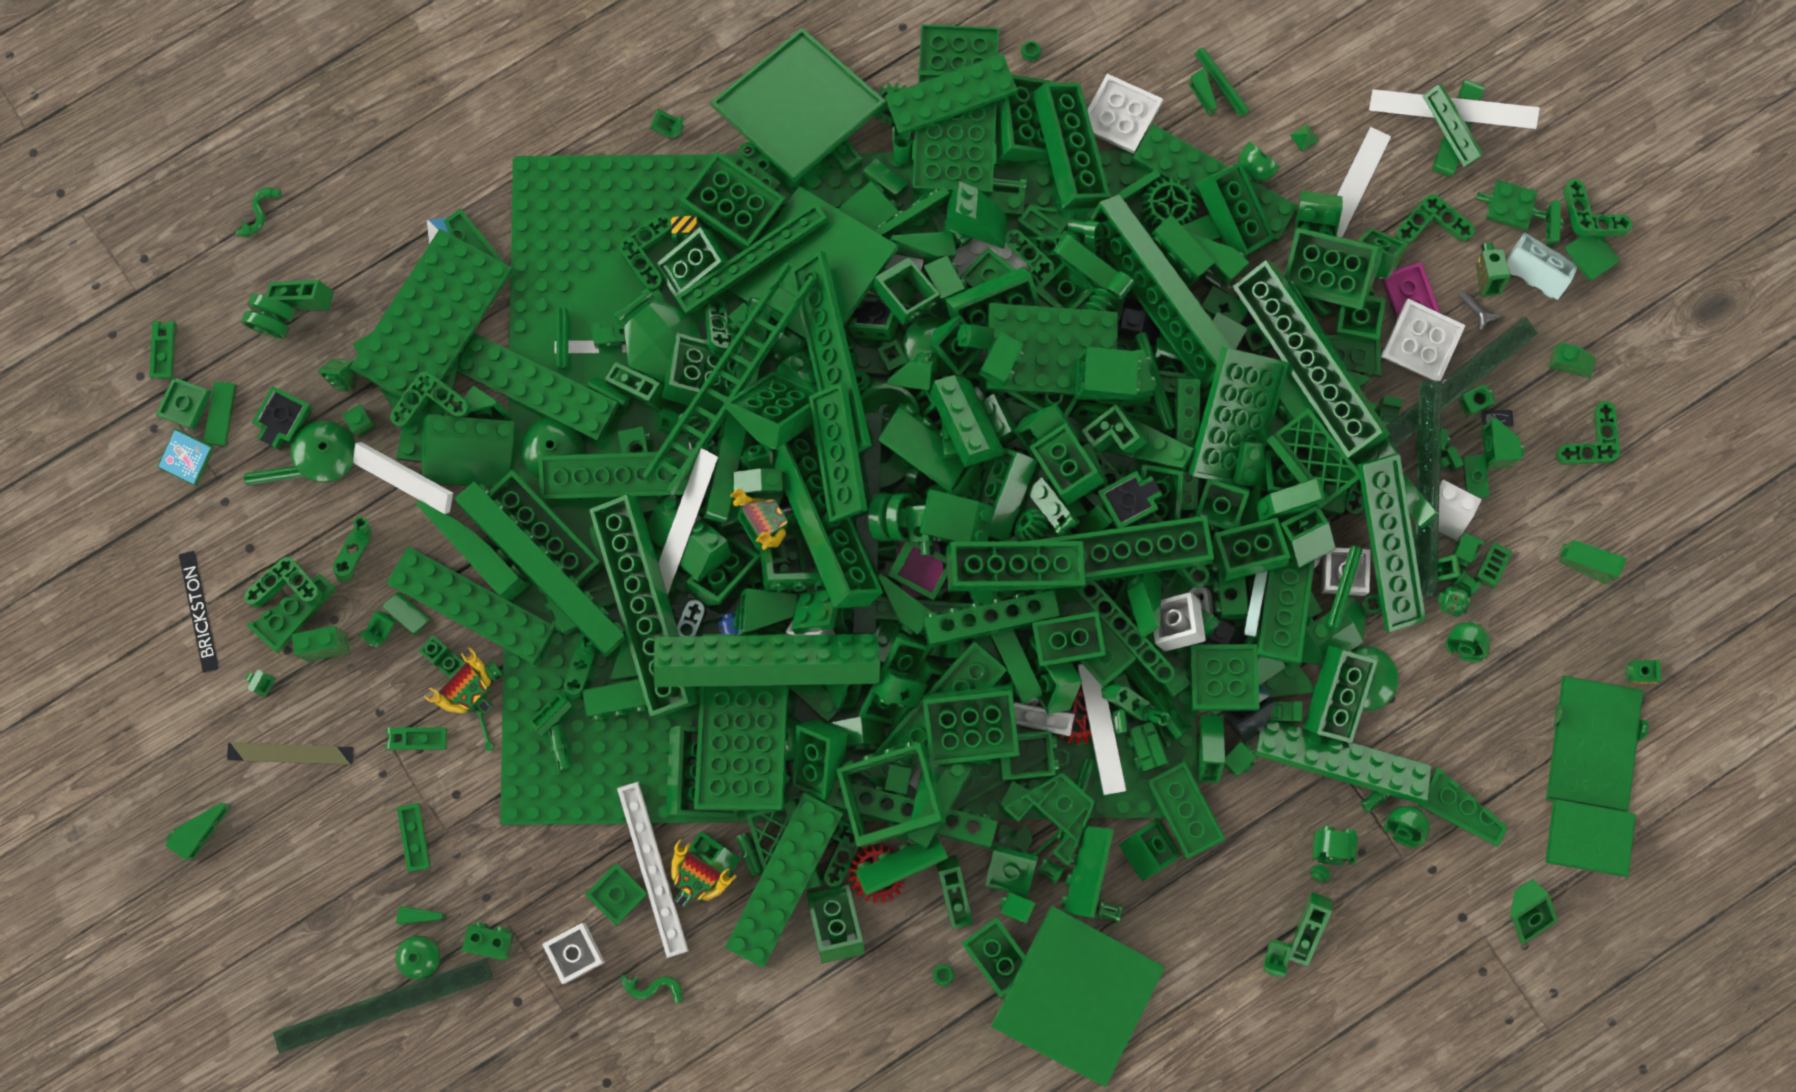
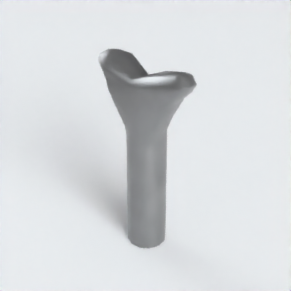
[1459,291,1501,331]

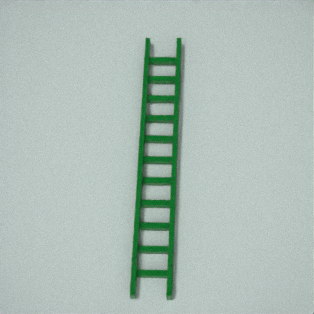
[642,262,816,495]

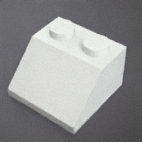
[1426,480,1482,541]

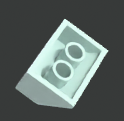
[1506,232,1577,300]

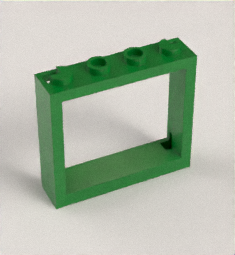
[760,514,826,592]
[836,741,946,848]

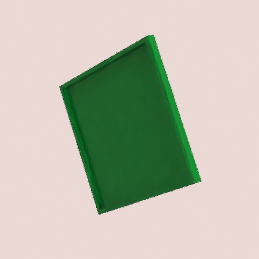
[710,28,887,182]
[728,186,899,339]
[990,906,1165,1088]

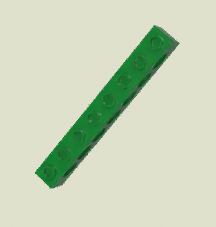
[821,775,997,849]

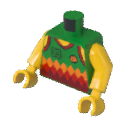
[730,489,794,550]
[424,647,494,714]
[671,839,737,908]

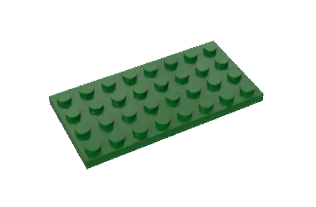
[349,229,513,411]
[694,634,789,811]

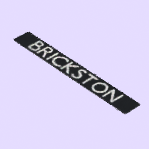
[179,551,219,673]

